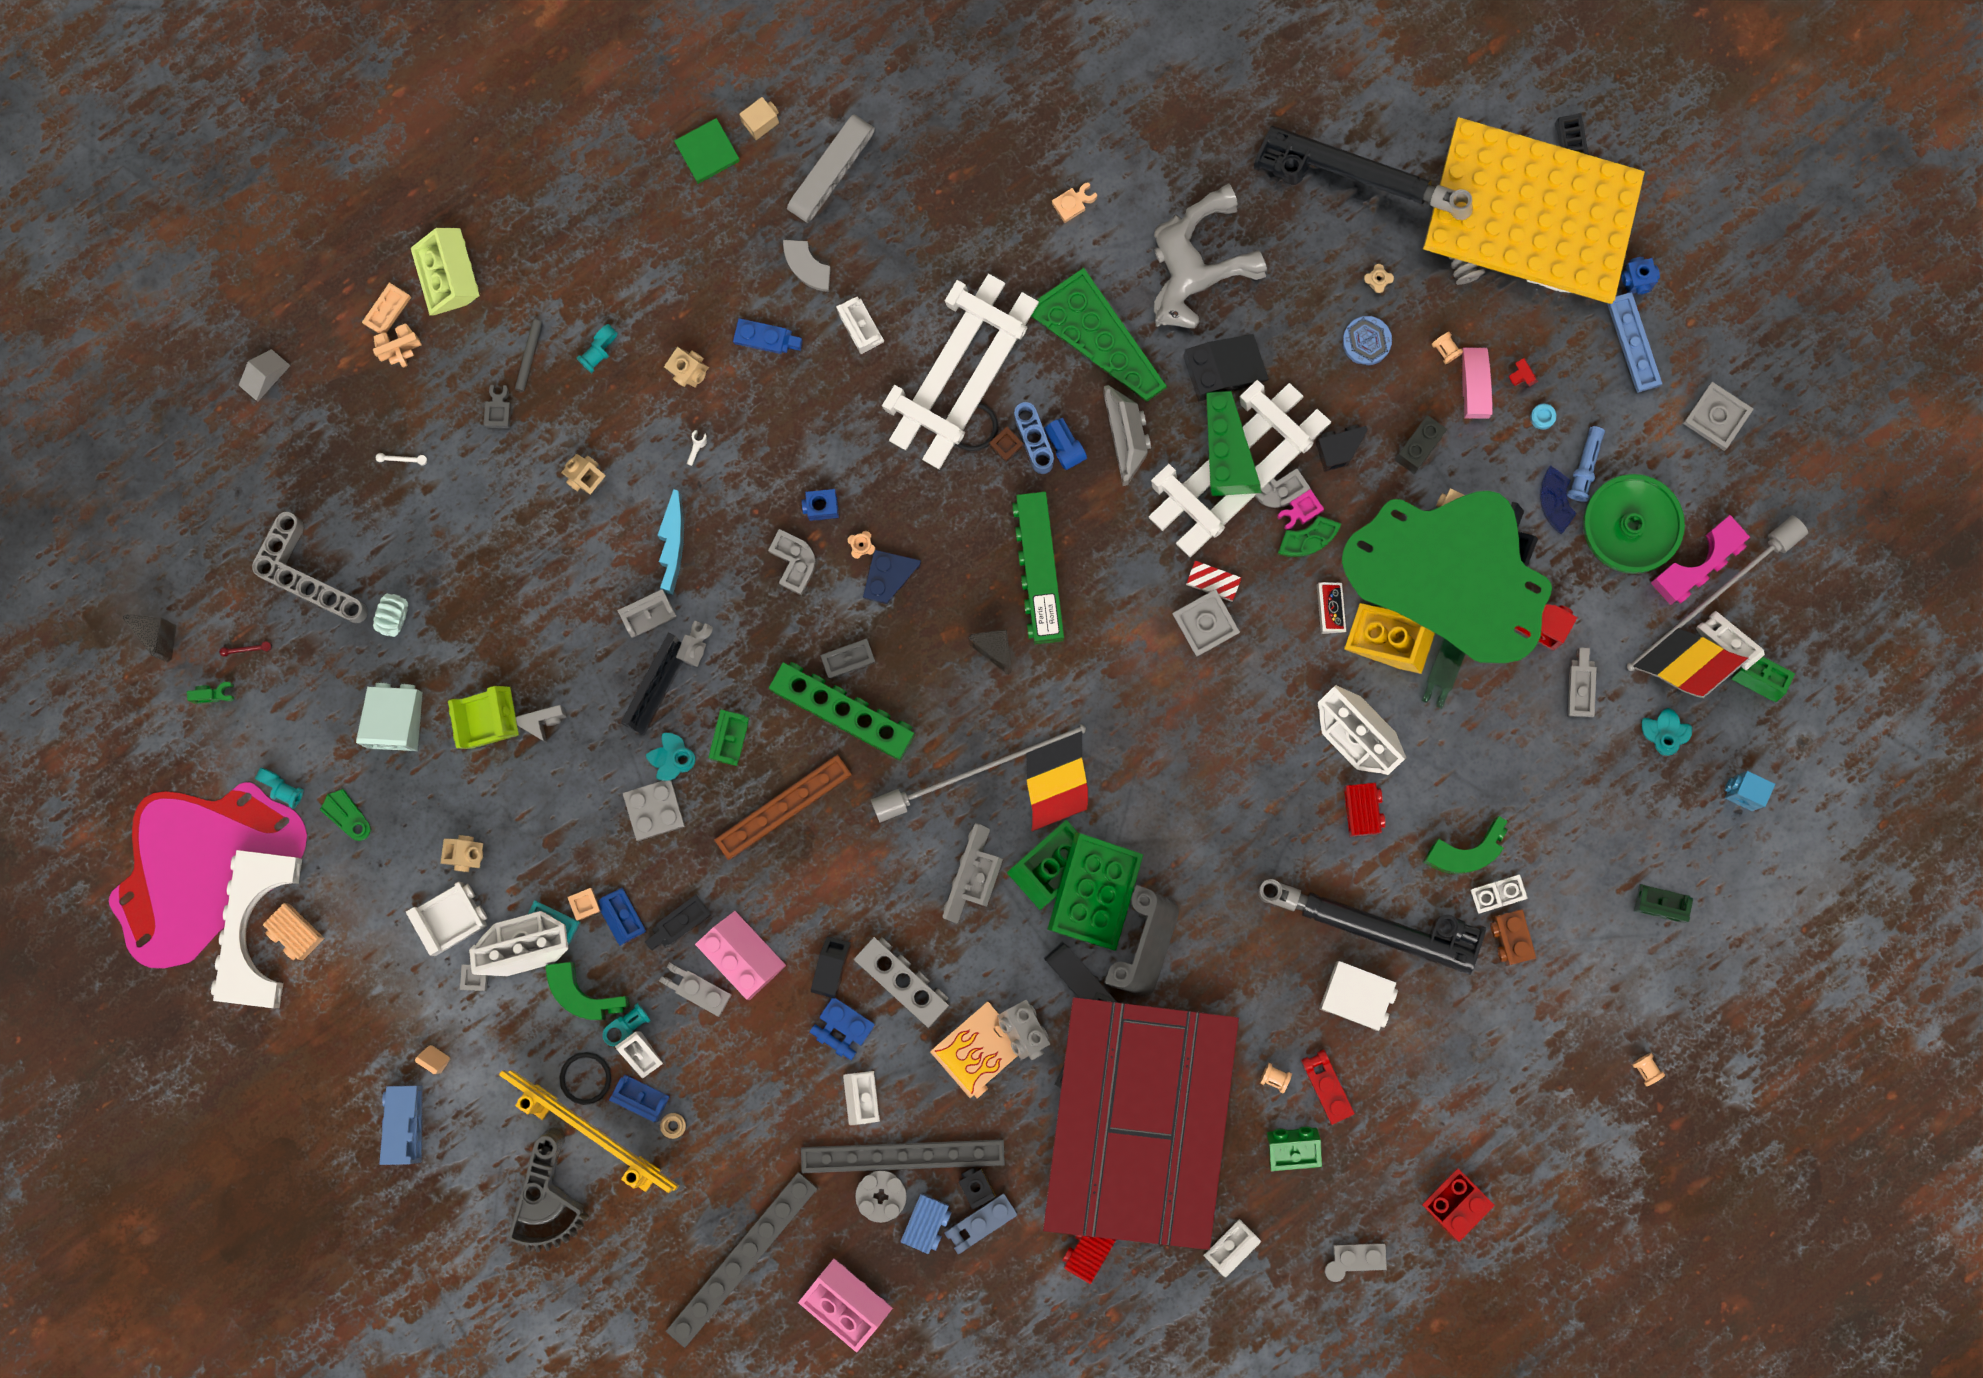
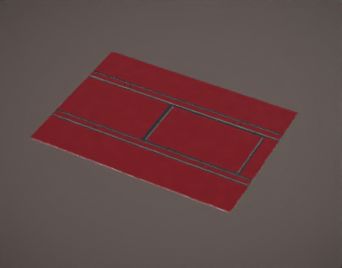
[1043,997,1239,1250]

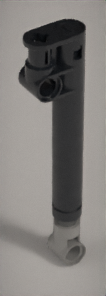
[1254,125,1473,220]
[1258,879,1486,975]

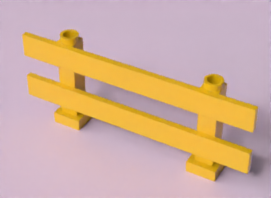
[499,1070,679,1193]

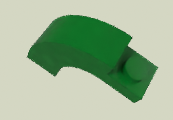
[1423,816,1508,874]
[546,962,630,1020]

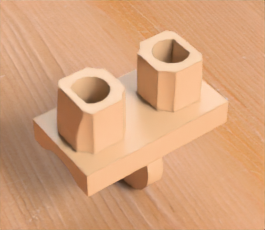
[373,324,422,368]

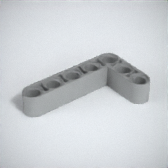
[252,512,368,623]

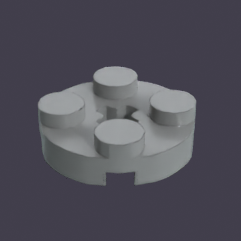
[855,1170,907,1223]

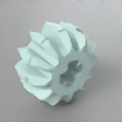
[373,593,408,637]

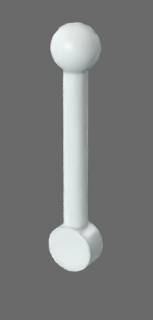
[376,453,427,466]

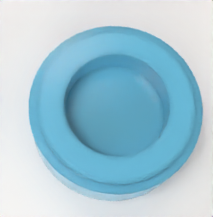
[1530,404,1556,430]

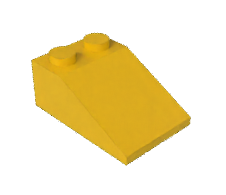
[1344,603,1435,674]

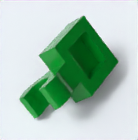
[187,682,235,704]

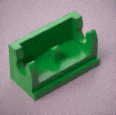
[1731,657,1795,703]
[708,709,750,767]

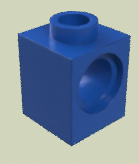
[802,489,839,521]

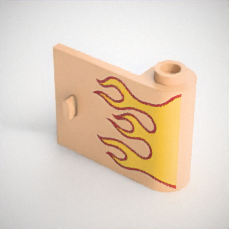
[930,1002,1017,1098]

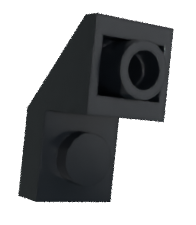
[811,936,851,999]

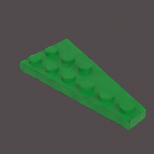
[1031,268,1167,402]

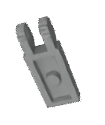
[659,962,732,1017]

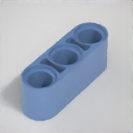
[1014,402,1054,474]

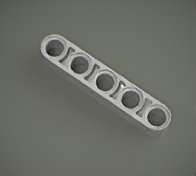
[787,114,875,223]

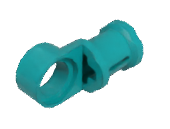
[576,324,618,374]
[255,767,304,809]
[603,1003,651,1047]

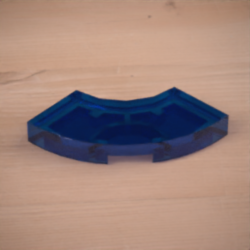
[1540,465,1577,534]

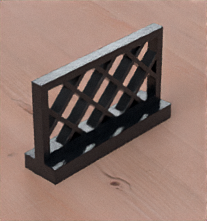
[621,632,684,735]

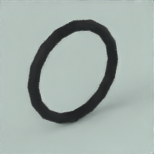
[956,403,998,451]
[559,1052,611,1105]

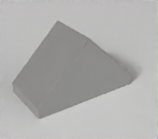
[239,349,290,402]

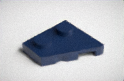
[863,550,921,604]

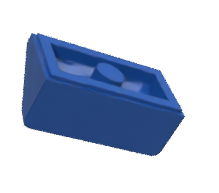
[597,888,646,946]

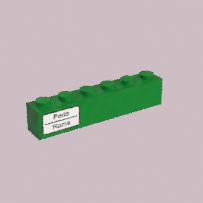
[1012,492,1064,645]

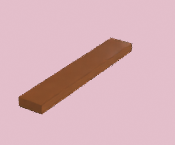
[714,754,852,860]

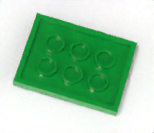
[1047,832,1144,951]

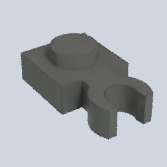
[484,385,511,429]

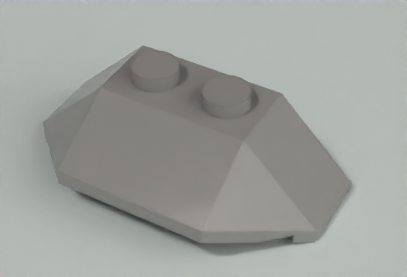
[1103,385,1151,486]

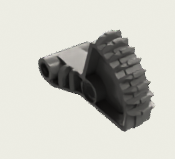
[508,1127,590,1252]

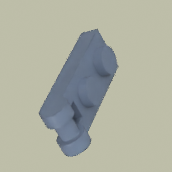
[944,1193,1018,1254]

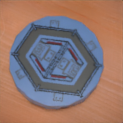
[1343,316,1392,365]

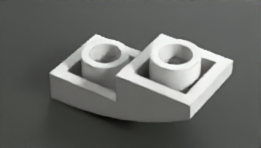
[1471,875,1528,914]

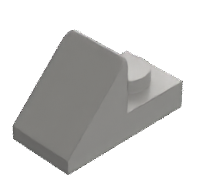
[516,705,566,743]

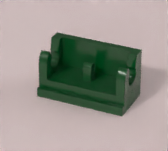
[1634,884,1693,923]

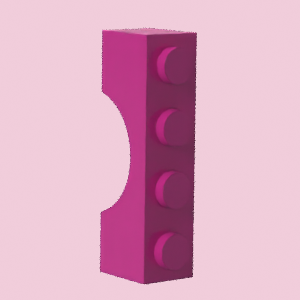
[1651,515,1750,605]

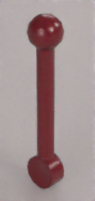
[219,641,272,657]

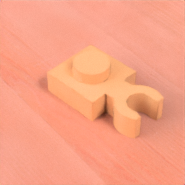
[1052,183,1097,223]

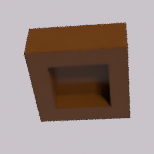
[989,427,1024,462]

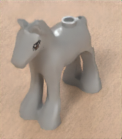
[1154,184,1267,329]

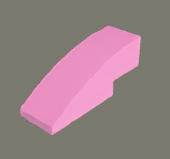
[1462,348,1492,419]

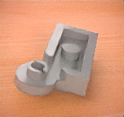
[1325,1243,1387,1282]

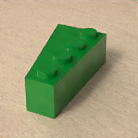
[1207,391,1262,496]

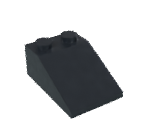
[1184,334,1269,402]

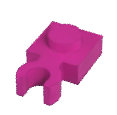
[1277,489,1324,530]

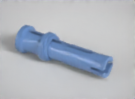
[1567,426,1605,502]

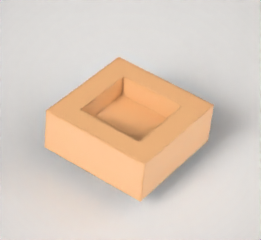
[567,888,601,921]

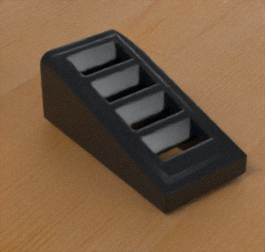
[1555,113,1589,155]

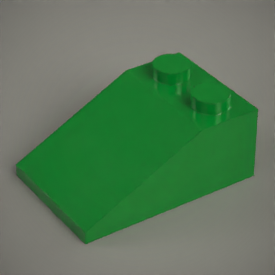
[1007,819,1078,910]

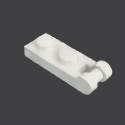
[1696,611,1765,670]

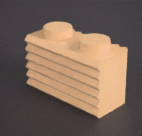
[263,903,325,960]

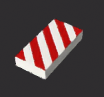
[1186,561,1241,602]

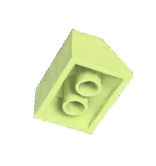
[411,228,480,315]

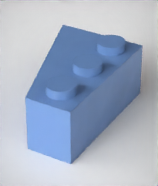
[379,1086,422,1165]

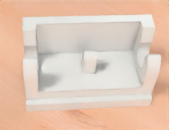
[836,297,884,354]

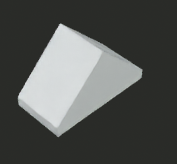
[615,1031,663,1078]

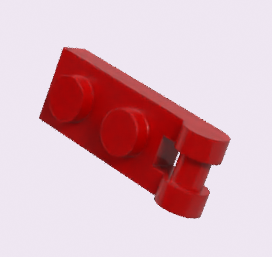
[1301,1049,1355,1125]

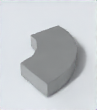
[783,240,831,292]

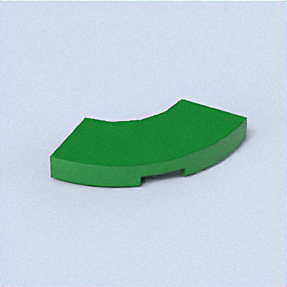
[1278,515,1341,557]

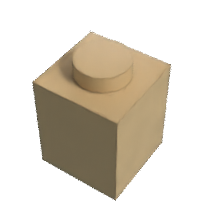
[739,97,779,140]

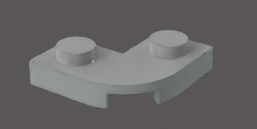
[1255,463,1311,508]
[768,529,815,596]

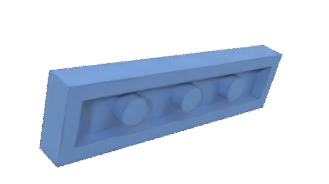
[1607,292,1662,393]

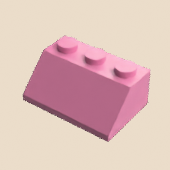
[695,911,786,1000]
[798,1259,893,1352]

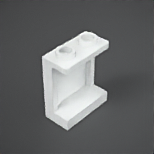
[406,882,487,956]
[1319,961,1398,1031]

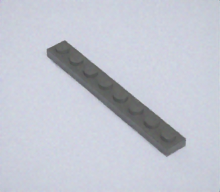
[666,1172,818,1348]

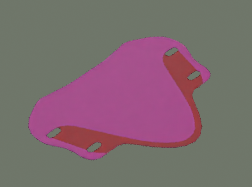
[109,782,307,969]

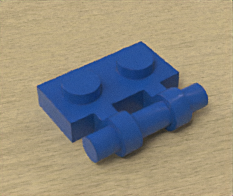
[809,998,875,1060]

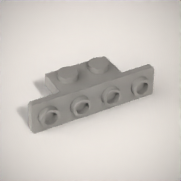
[943,823,1003,923]

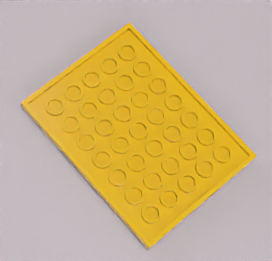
[1423,117,1645,304]

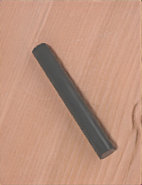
[515,319,542,392]

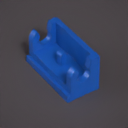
[609,1075,670,1122]

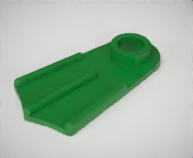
[320,789,371,841]

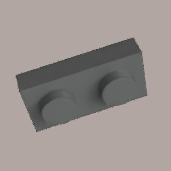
[820,639,876,680]

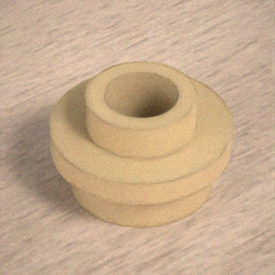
[660,1113,686,1139]

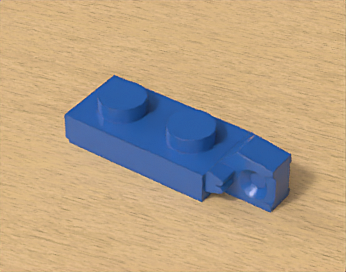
[733,318,803,354]

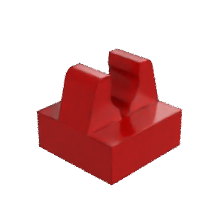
[1508,358,1538,386]

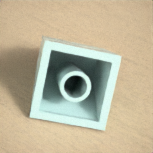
[356,683,423,751]

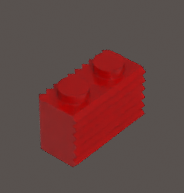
[1344,783,1385,837]
[1062,1235,1116,1284]

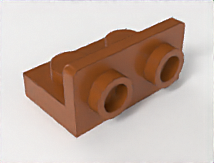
[1490,909,1536,966]

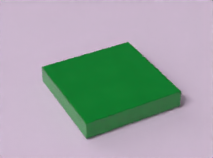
[674,118,740,184]

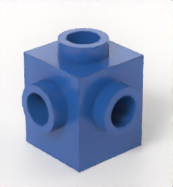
[1621,257,1660,294]

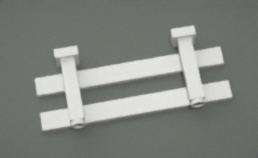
[882,274,1039,470]
[1149,380,1331,557]

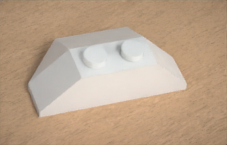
[1318,685,1406,775]
[469,911,568,976]

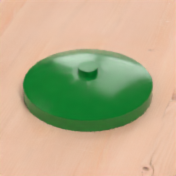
[1583,474,1685,574]

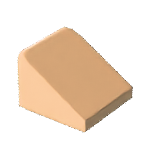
[415,1045,450,1074]

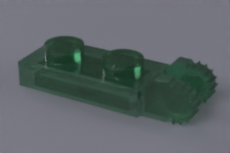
[1422,638,1465,709]

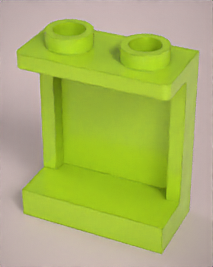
[448,686,519,749]

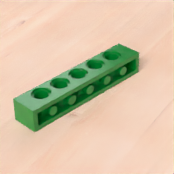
[769,662,915,761]

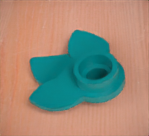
[1641,708,1692,756]
[646,733,695,781]

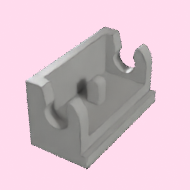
[617,589,677,638]

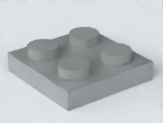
[1683,382,1753,451]
[1172,589,1240,657]
[623,780,686,841]

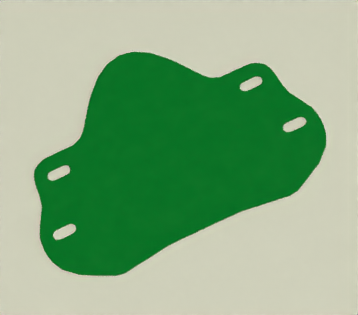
[1342,491,1552,663]

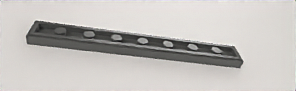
[801,1139,1005,1173]

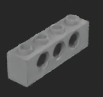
[854,937,949,1028]

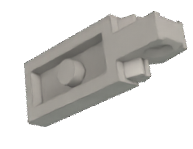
[1568,647,1597,718]

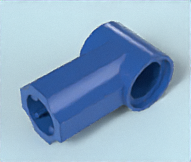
[1044,418,1087,471]

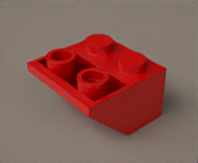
[1421,1168,1495,1242]

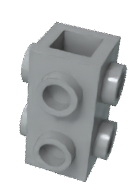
[997,999,1050,1061]

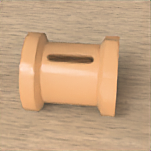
[1431,332,1464,365]
[1632,1053,1665,1087]
[1260,1063,1292,1093]

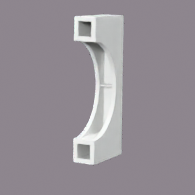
[211,850,302,1008]

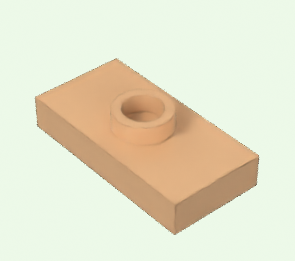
[362,282,411,334]

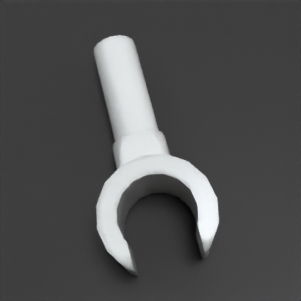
[687,430,707,466]

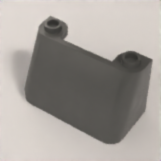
[1103,885,1179,997]

